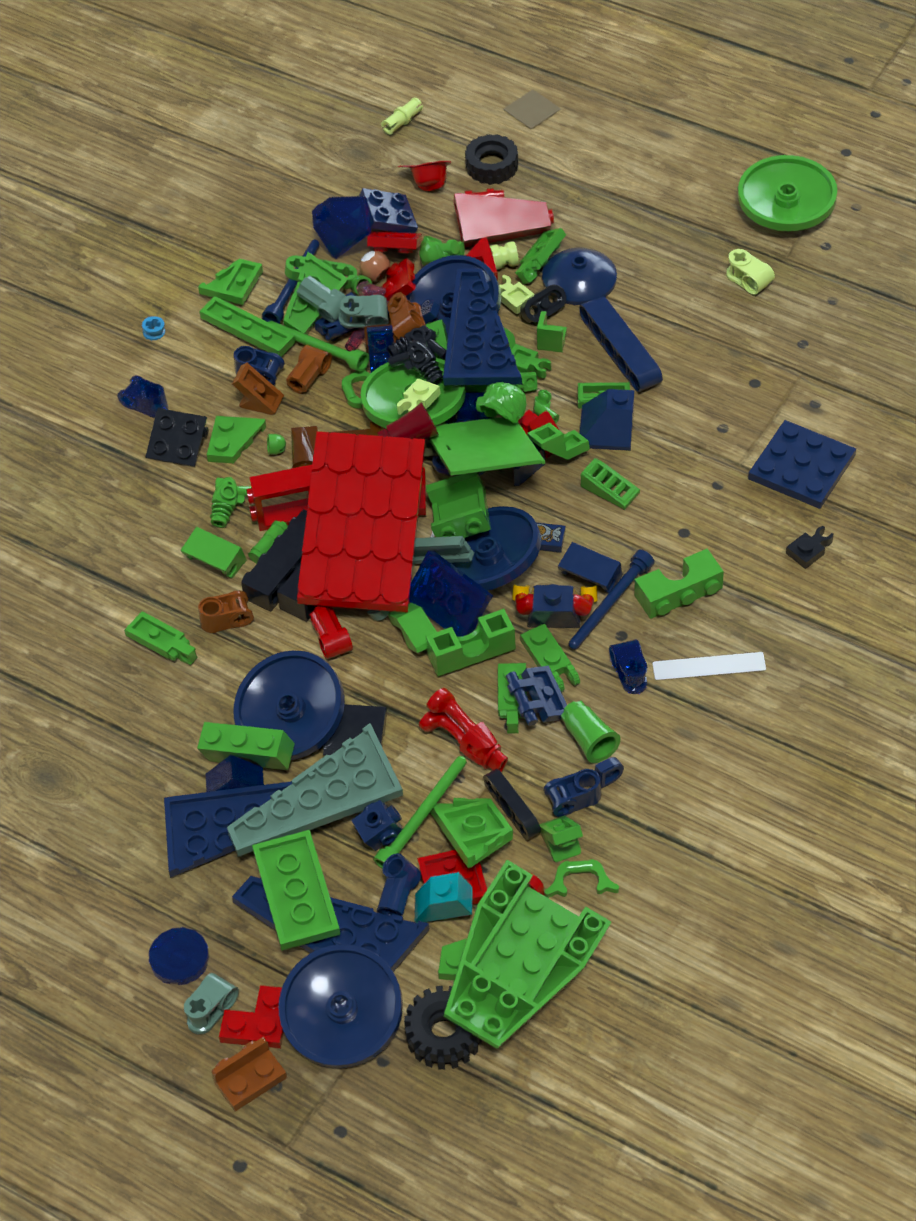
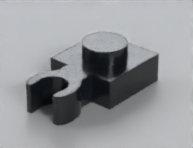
[786,526,834,569]

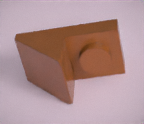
[232,363,284,415]

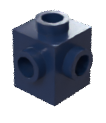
[351,800,403,851]

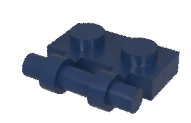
[506,665,567,726]

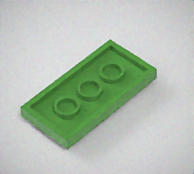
[252,830,340,950]

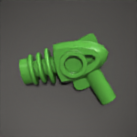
[210,477,251,528]

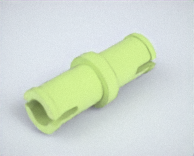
[381,97,423,134]

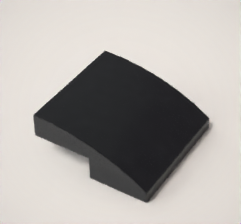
[323,704,387,756]

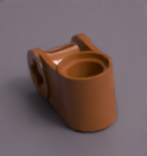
[387,292,425,339]
[198,590,254,633]

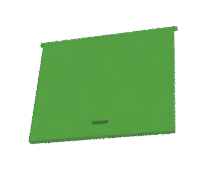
[428,417,546,476]

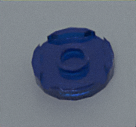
[149,927,209,985]

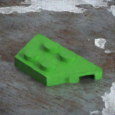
[430,798,513,868]

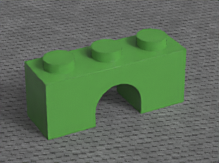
[634,549,724,619]
[426,609,516,676]
[197,722,295,770]

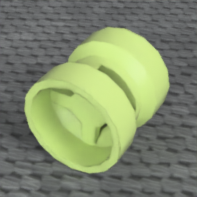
[490,241,519,270]

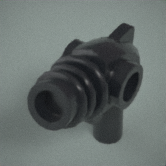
[387,325,446,360]
[388,338,443,385]

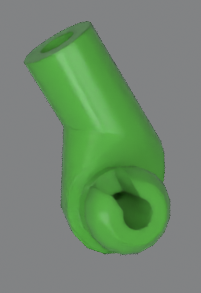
[533,390,559,423]

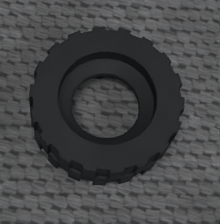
[465,134,518,185]

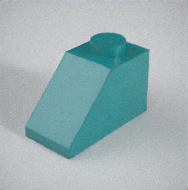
[414,872,473,923]

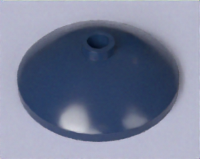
[542,248,617,305]

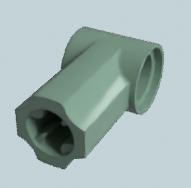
[297,275,350,322]

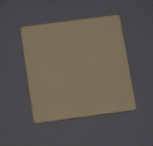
[504,90,561,129]

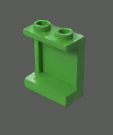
[426,472,491,538]

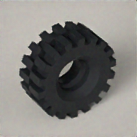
[404,985,482,1070]

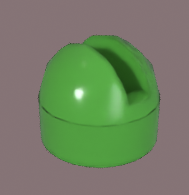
[350,275,372,296]
[267,434,286,455]

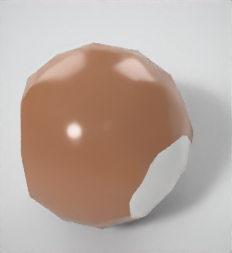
[359,251,391,282]

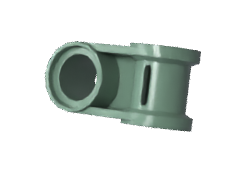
[338,295,388,329]
[184,973,239,1034]

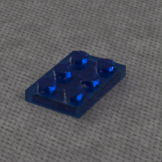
[409,551,493,637]

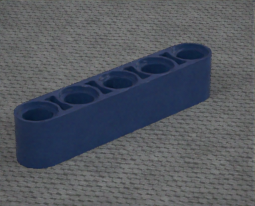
[579,296,663,392]

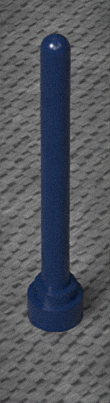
[262,239,320,324]
[569,549,655,650]

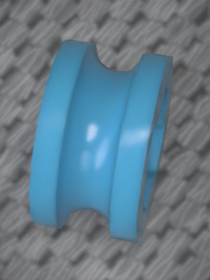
[142,316,165,340]

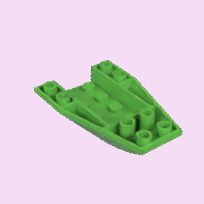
[443,860,611,1049]

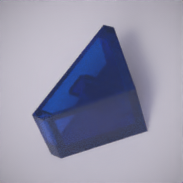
[206,755,264,792]

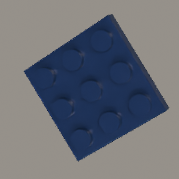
[748,420,856,509]

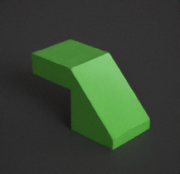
[527,423,590,460]
[388,603,437,653]

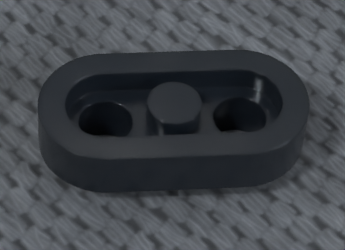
[520,284,566,323]

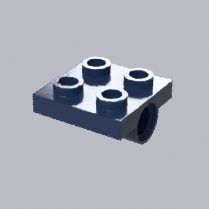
[359,188,418,233]

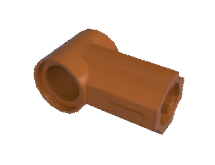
[286,345,332,394]

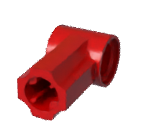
[310,606,353,660]

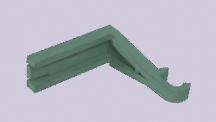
[367,536,474,621]

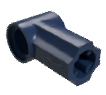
[377,853,421,916]

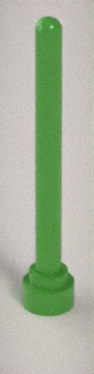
[268,321,369,372]
[373,756,467,869]

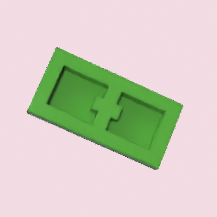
[181,527,247,578]

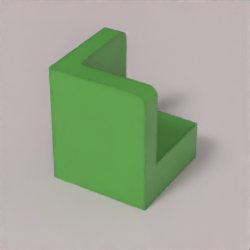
[537,311,567,352]

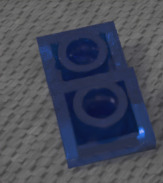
[367,325,394,373]

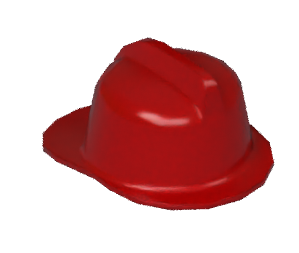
[398,161,452,191]

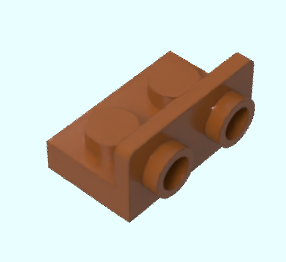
[211,1037,287,1112]

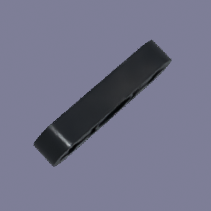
[483,769,541,840]

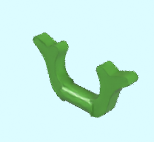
[342,369,370,408]
[545,859,619,898]

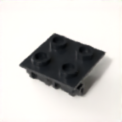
[145,408,209,467]

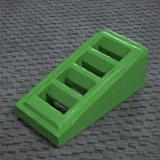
[581,458,640,510]

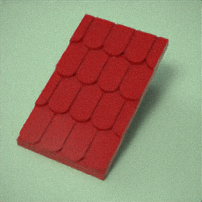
[297,431,425,612]

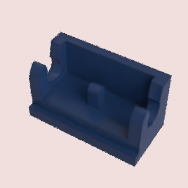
[558,542,623,593]

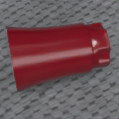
[377,402,439,439]

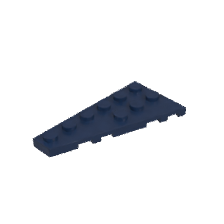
[443,268,522,385]
[164,781,292,878]
[232,876,429,972]

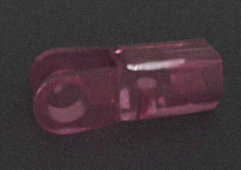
[356,281,388,305]

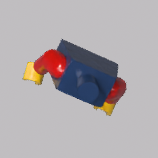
[512,584,598,628]

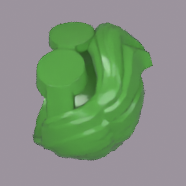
[419,236,465,266]
[476,382,527,424]

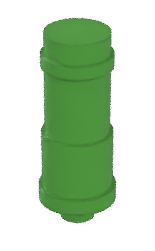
[248,521,288,564]

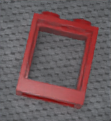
[246,465,312,531]

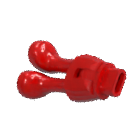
[419,688,508,772]

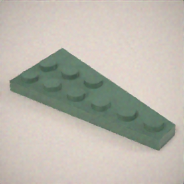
[227,723,403,856]

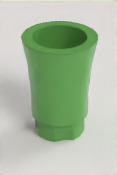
[561,701,621,763]

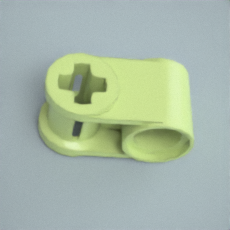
[726,249,775,295]

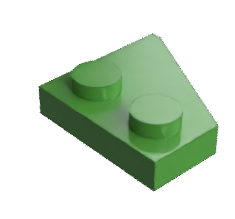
[207,416,266,464]

